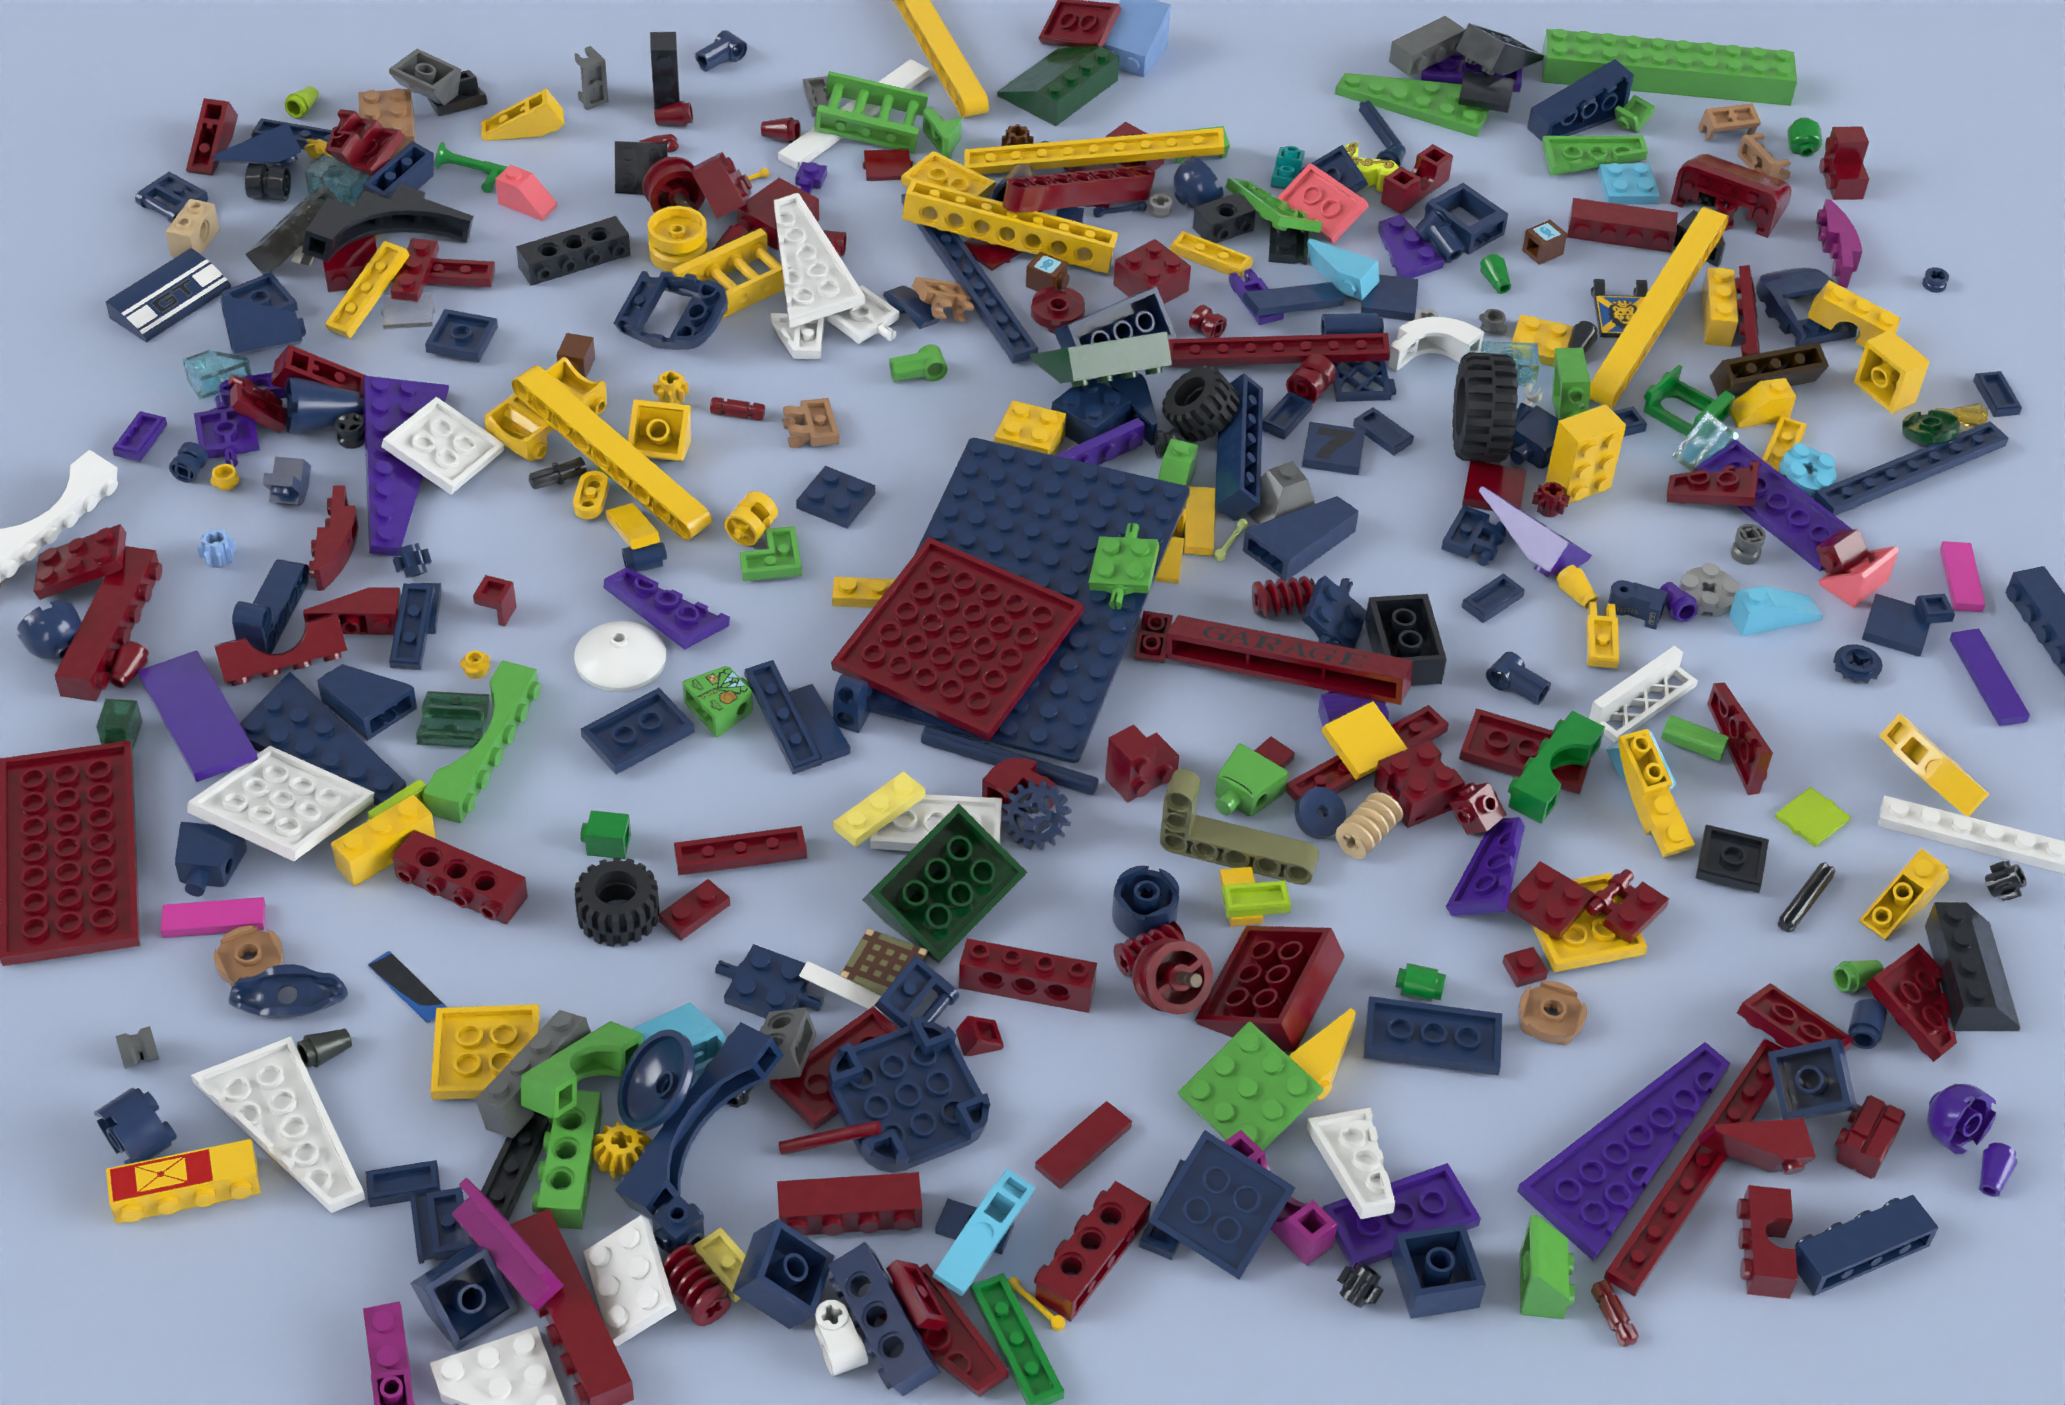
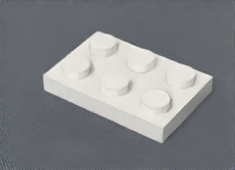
[583,1215,677,1347]

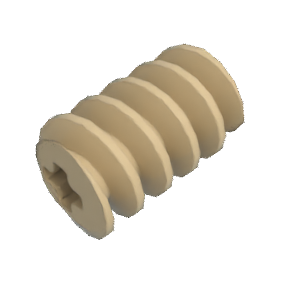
[1336,792,1403,859]

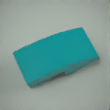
[1271,146,1305,188]

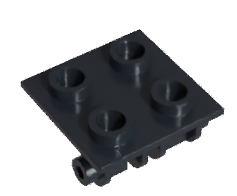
[615,141,668,195]

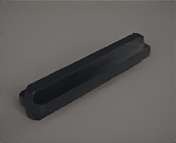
[1778,862,1835,932]

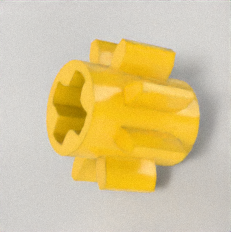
[653,371,689,404]

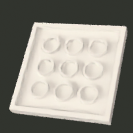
[187,746,374,861]

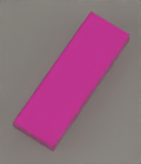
[1940,541,1985,612]
[161,897,266,938]

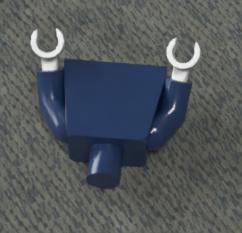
[1510,382,1560,469]

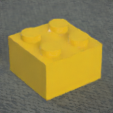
[1854,330,1930,414]
[994,400,1066,456]

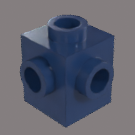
[652,1196,705,1254]

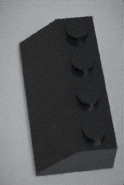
[1925,902,2021,1031]

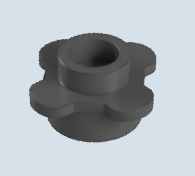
[1479,309,1507,334]

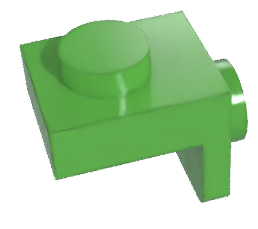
[1614,95,1655,133]

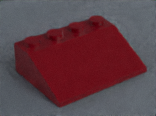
[1195,926,1345,1052]

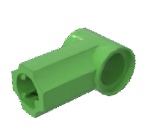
[889,344,948,382]

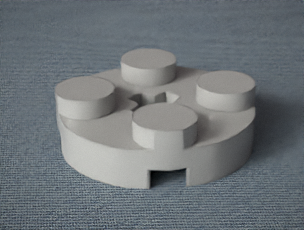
[1679,563,1740,617]

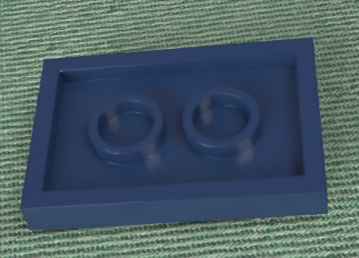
[581,688,695,775]

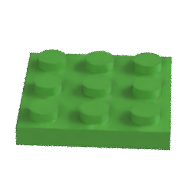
[1177,1021,1323,1151]

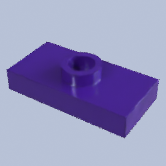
[112,411,167,462]

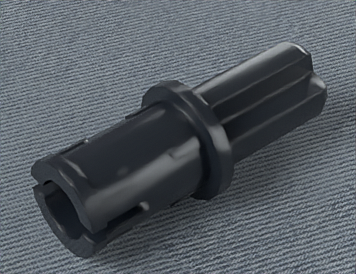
[528,457,587,490]

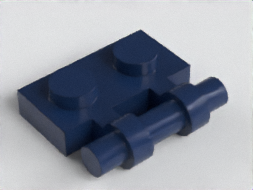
[1441,505,1507,566]

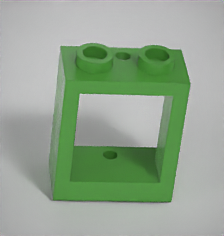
[1552,348,1591,420]

